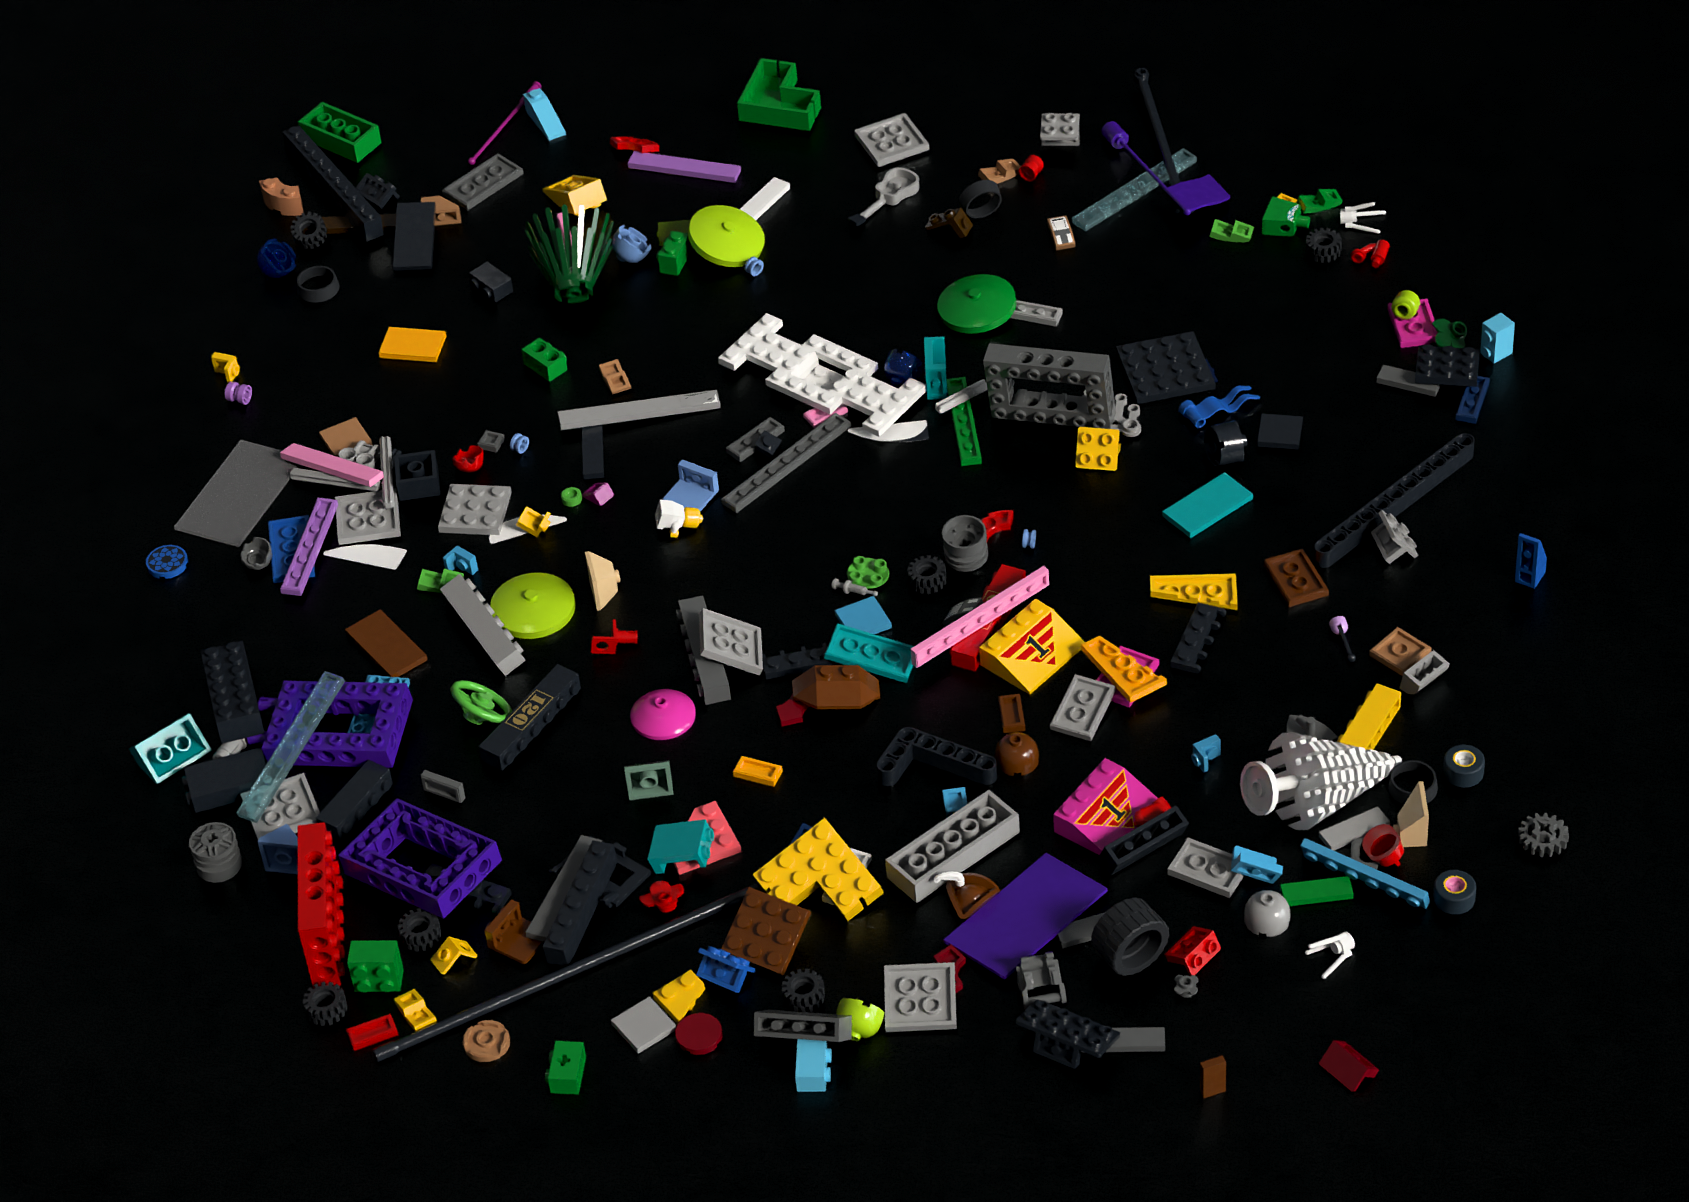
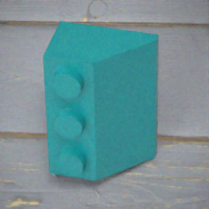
[129,713,212,784]

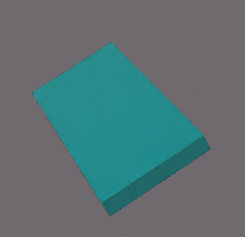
[1162,472,1253,538]
[824,623,914,683]

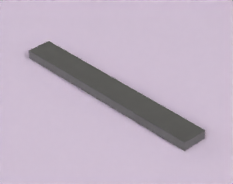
[721,413,851,513]

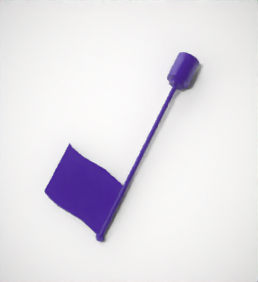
[1102,121,1230,215]

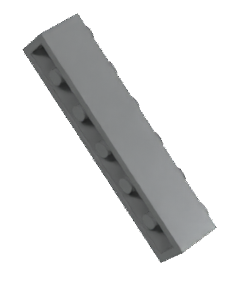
[440,574,526,676]

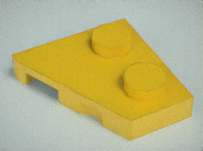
[653,970,705,1024]

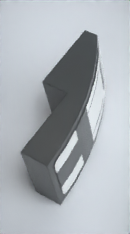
[943,598,984,626]

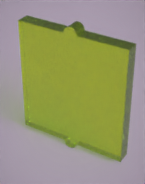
[657,220,691,246]

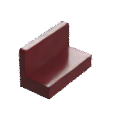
[1319,1040,1379,1091]

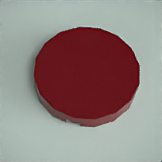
[675,1013,723,1055]

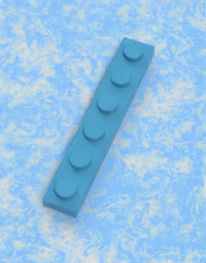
[1301,838,1430,909]

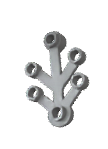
[1084,389,1141,437]

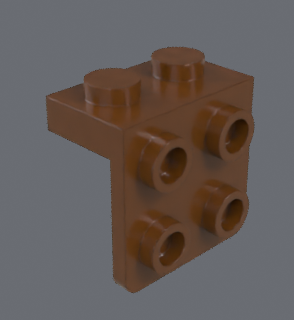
[485,899,544,964]

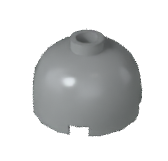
[1244,890,1290,937]

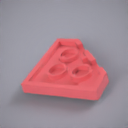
[673,801,741,875]

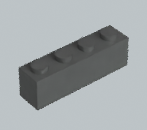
[754,1010,852,1042]

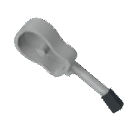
[848,167,919,226]

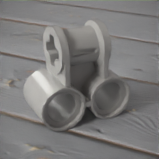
[339,440,380,469]

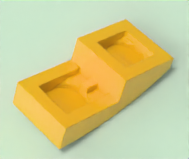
[394,989,437,1032]

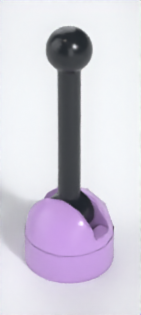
[1329,616,1356,662]

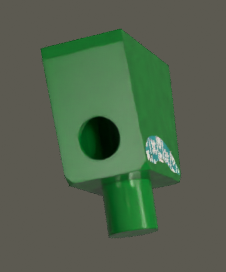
[1262,197,1310,236]

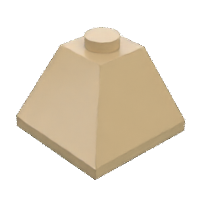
[585,551,620,611]
[1393,781,1429,847]

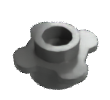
[1174,975,1198,997]

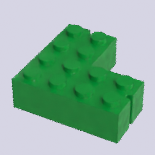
[737,58,821,131]

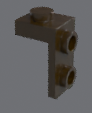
[925,207,973,238]

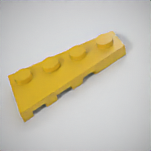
[1150,574,1237,610]

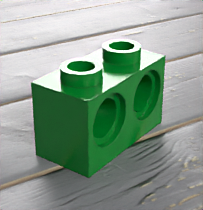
[521,338,567,382]

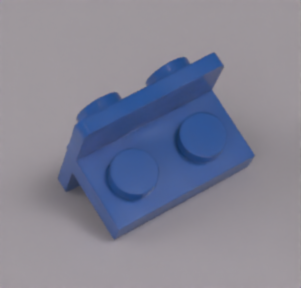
[696,946,756,993]

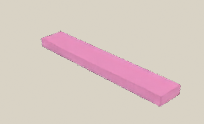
[280,443,384,487]

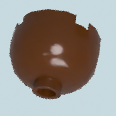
[995,732,1039,776]

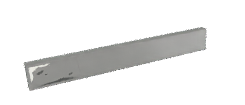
[558,390,720,430]

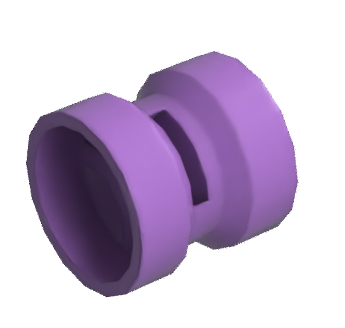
[225,381,252,404]

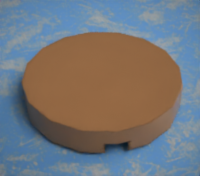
[463,1020,510,1062]

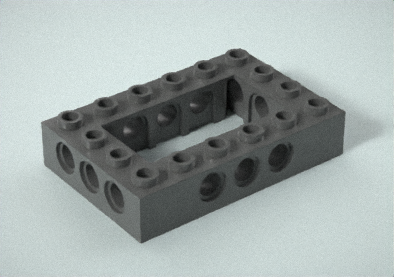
[983,343,1116,429]

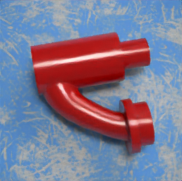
[1351,240,1390,268]

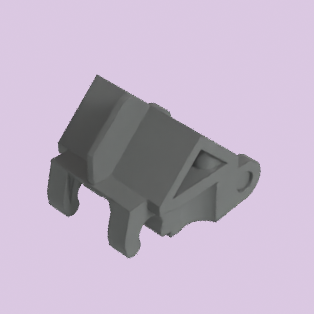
[1016,951,1067,1010]

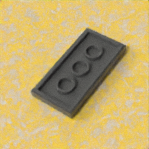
[442,154,523,210]

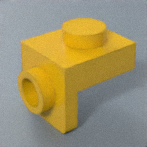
[211,352,240,382]
[516,506,551,537]

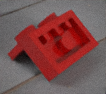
[1165,926,1221,976]

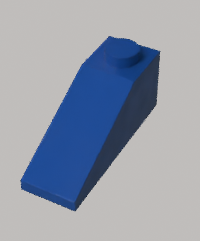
[1515,533,1547,589]

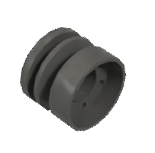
[942,515,988,572]
[189,822,242,883]

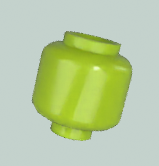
[1391,290,1420,320]

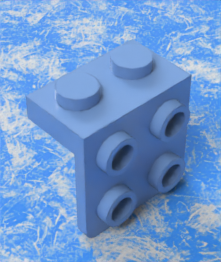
[663,460,719,512]

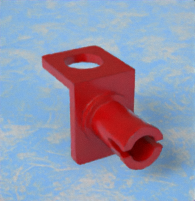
[591,619,638,654]

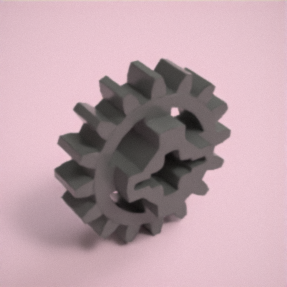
[1518,813,1569,857]

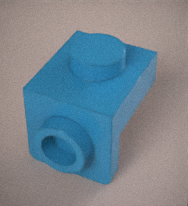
[942,787,967,818]

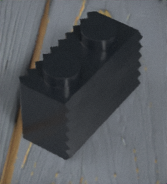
[469,261,513,302]

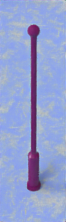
[468,81,541,165]

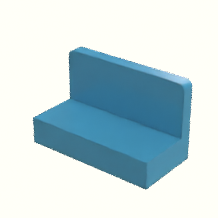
[1231,846,1283,884]

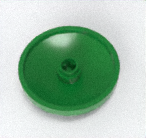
[937,274,1016,334]

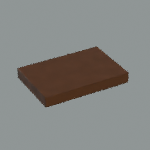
[1263,548,1329,607]

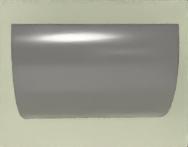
[1400,650,1450,694]

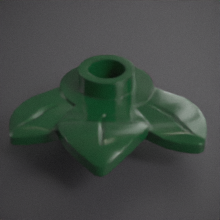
[1432,319,1467,348]

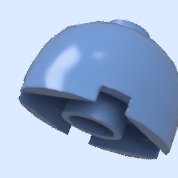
[612,225,651,263]

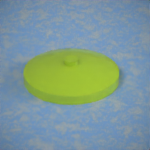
[688,205,765,267]
[490,573,575,639]

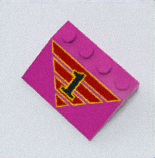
[1054,758,1158,855]

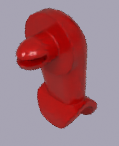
[1134,796,1171,827]

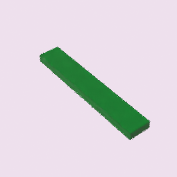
[946,377,982,466]

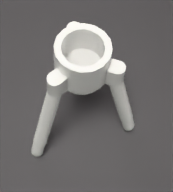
[1340,202,1386,234]
[1305,931,1355,979]

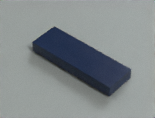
[1456,376,1490,424]

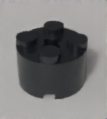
[1203,421,1247,466]

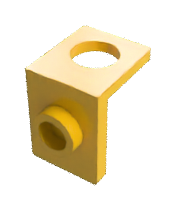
[431,936,477,975]

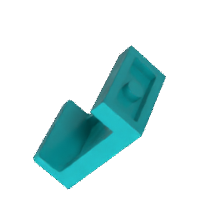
[924,336,947,400]
[648,819,714,874]

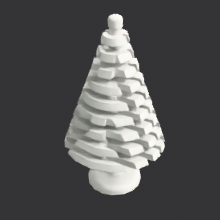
[1240,732,1402,830]

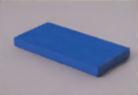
[268,515,315,583]

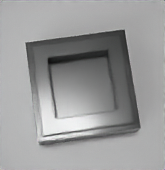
[477,430,505,453]

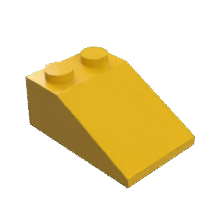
[543,175,607,216]

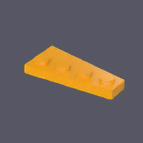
[1081,636,1167,703]

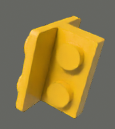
[1076,427,1121,471]

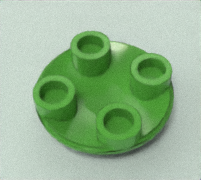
[847,556,889,589]

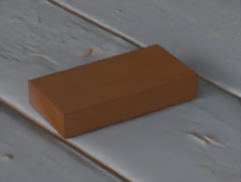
[998,694,1025,733]
[1200,1055,1226,1099]

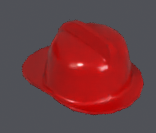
[1362,824,1404,867]

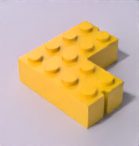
[753,818,884,921]

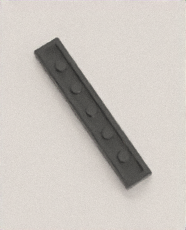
[526,835,602,942]

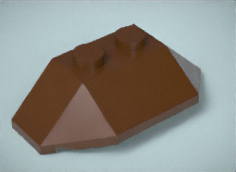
[792,665,880,709]

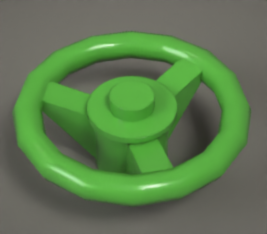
[450,680,512,725]

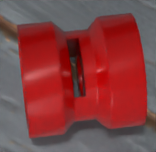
[1019,155,1044,181]

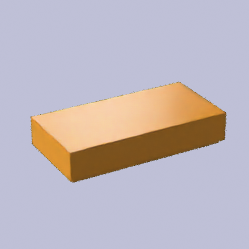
[733,756,783,787]

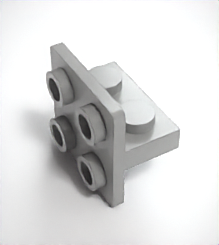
[1040,113,1080,146]
[1371,510,1418,564]

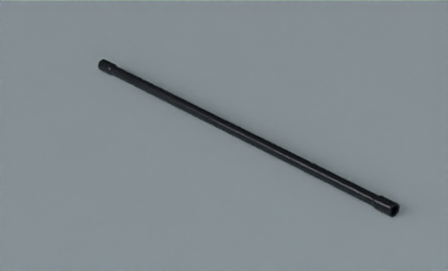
[372,883,765,1062]

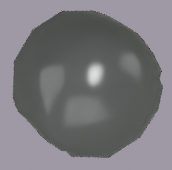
[240,537,272,570]

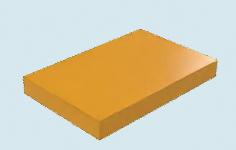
[379,327,446,362]

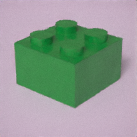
[347,940,404,992]

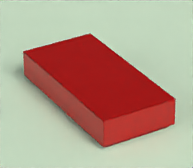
[346,1014,398,1051]

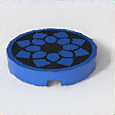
[146,545,188,579]

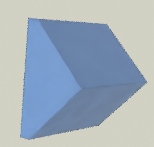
[258,824,298,874]

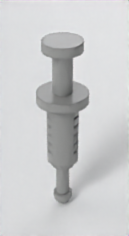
[832,578,878,596]

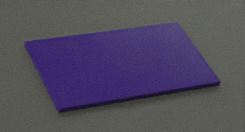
[944,853,1107,980]

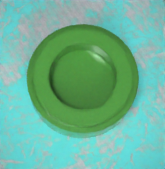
[561,487,582,507]

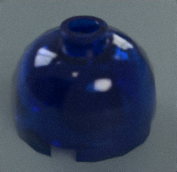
[257,239,296,278]
[884,349,925,387]

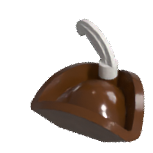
[934,872,1000,919]

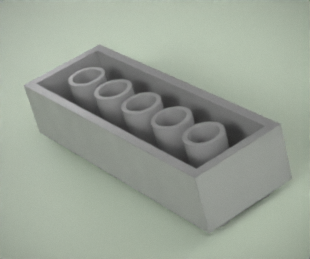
[885,790,1020,903]

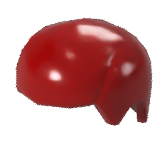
[453,445,484,473]

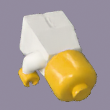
[655,500,703,538]

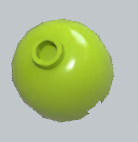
[837,998,884,1041]

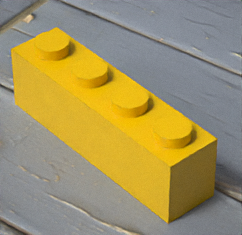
[1337,684,1401,750]

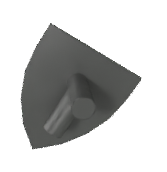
[1287,715,1338,741]

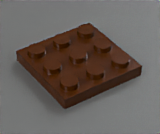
[721,887,811,976]

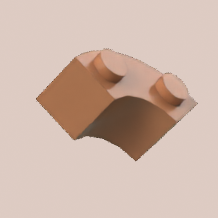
[259,178,303,216]

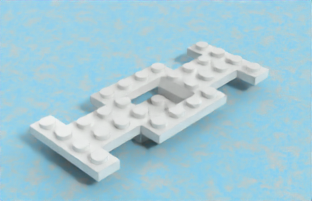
[718,313,927,437]

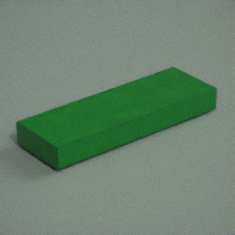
[1280,876,1353,906]

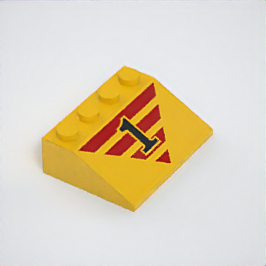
[979,599,1085,695]

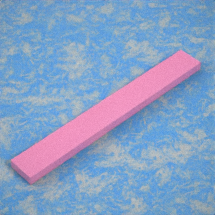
[911,566,1049,668]

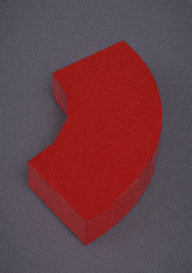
[610,137,659,153]
[981,510,1014,541]

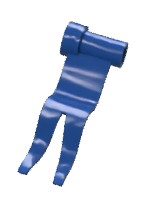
[1179,385,1260,428]

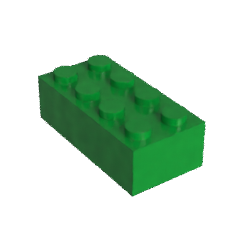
[298,102,381,163]

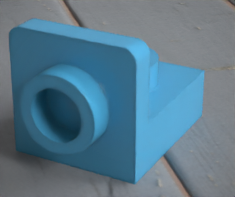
[443,546,478,575]
[1191,734,1221,772]

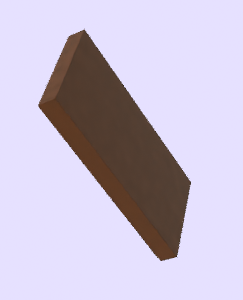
[345,609,427,677]

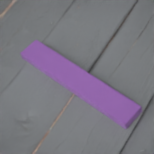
[628,151,741,183]
[280,498,338,596]

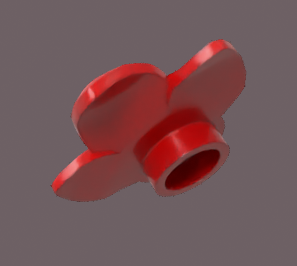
[639,881,684,913]

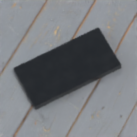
[393,202,436,271]

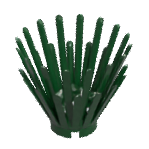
[524,204,614,304]

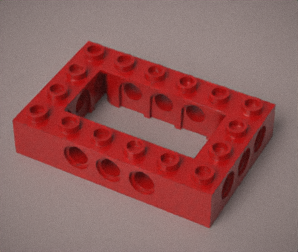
[298,822,345,989]

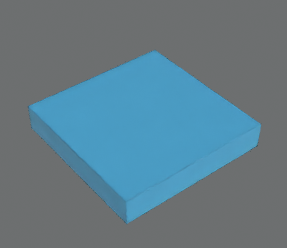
[835,596,892,634]

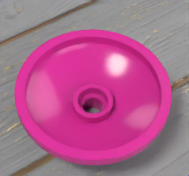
[630,689,696,740]

